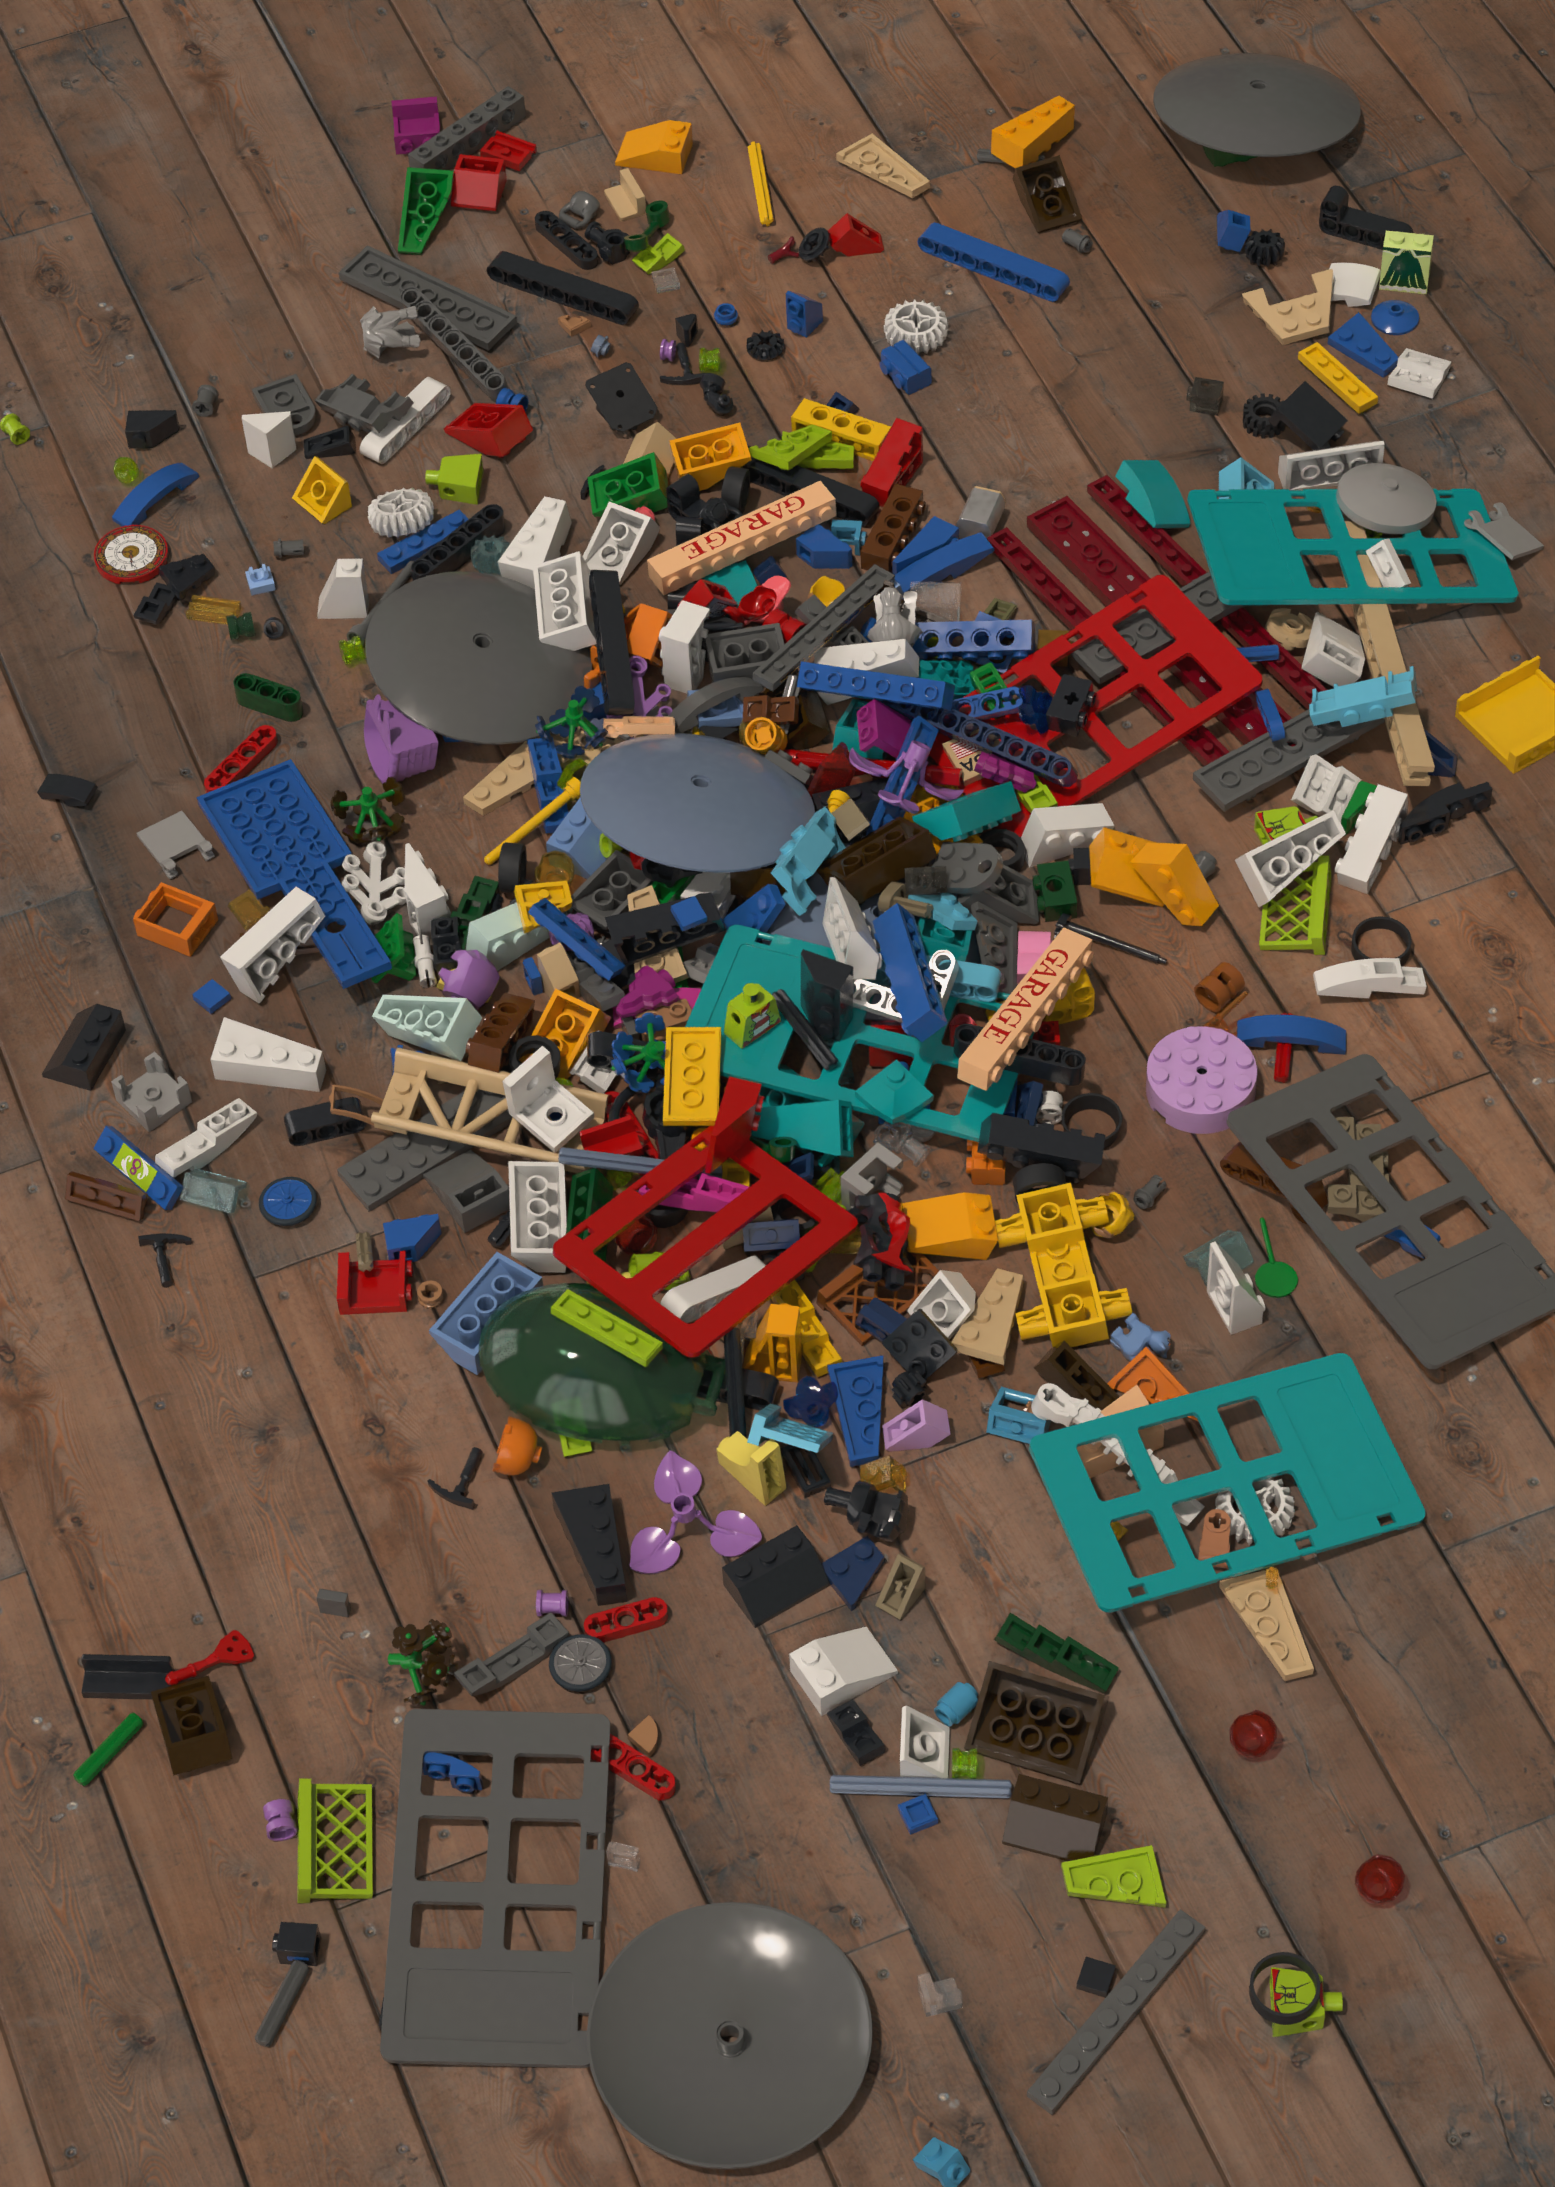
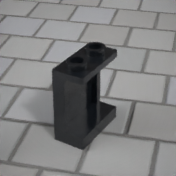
[1268,381,1348,451]

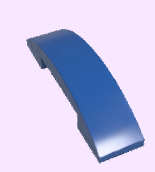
[112,463,199,527]
[1237,1015,1346,1055]

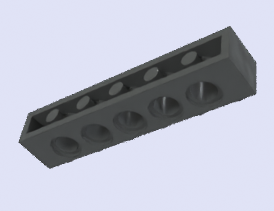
[408,86,526,170]

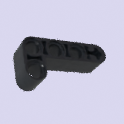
[1319,185,1414,250]
[666,474,731,533]
[668,516,704,609]

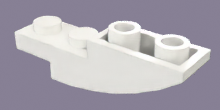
[1313,958,1427,999]
[155,1098,257,1178]

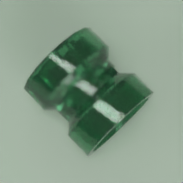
[226,612,256,640]

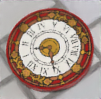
[94,525,168,584]

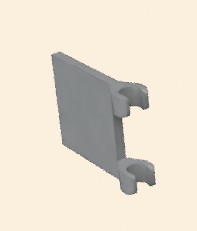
[1464,502,1544,560]
[136,811,215,879]

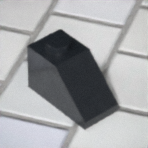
[125,410,180,449]

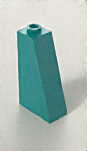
[752,1100,854,1158]

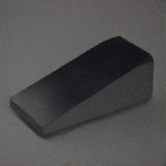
[304,426,356,459]

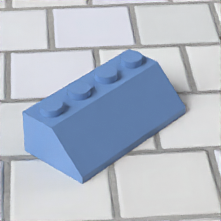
[546,798,608,879]
[429,1252,545,1375]

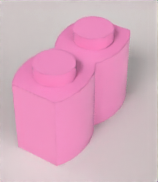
[1017,931,1053,985]

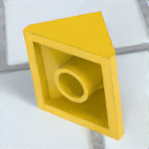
[292,456,352,524]

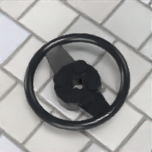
[608,1074,721,1160]

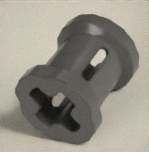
[192,385,219,417]

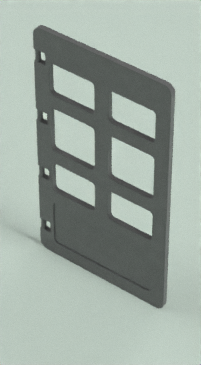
[1226,1054,1555,1369]
[380,1709,610,2068]

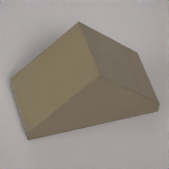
[831,798,870,840]
[875,1553,926,1620]

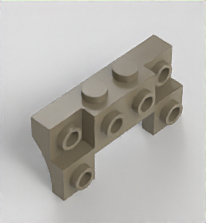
[1326,1117,1389,1222]

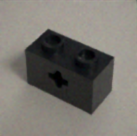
[1046,674,1097,737]

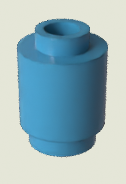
[934,1682,978,1726]

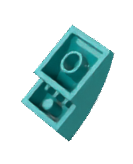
[1115,460,1191,528]

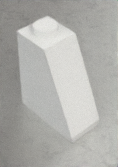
[317,559,369,619]

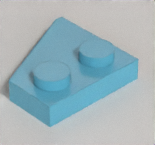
[908,893,978,930]

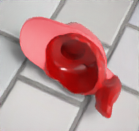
[723,576,791,626]

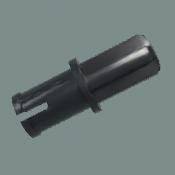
[487,1209,510,1248]

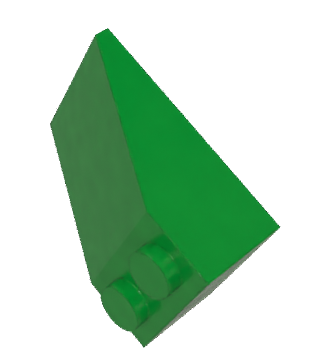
[587,452,668,517]

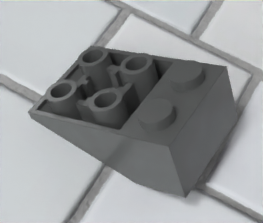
[423,1149,510,1233]

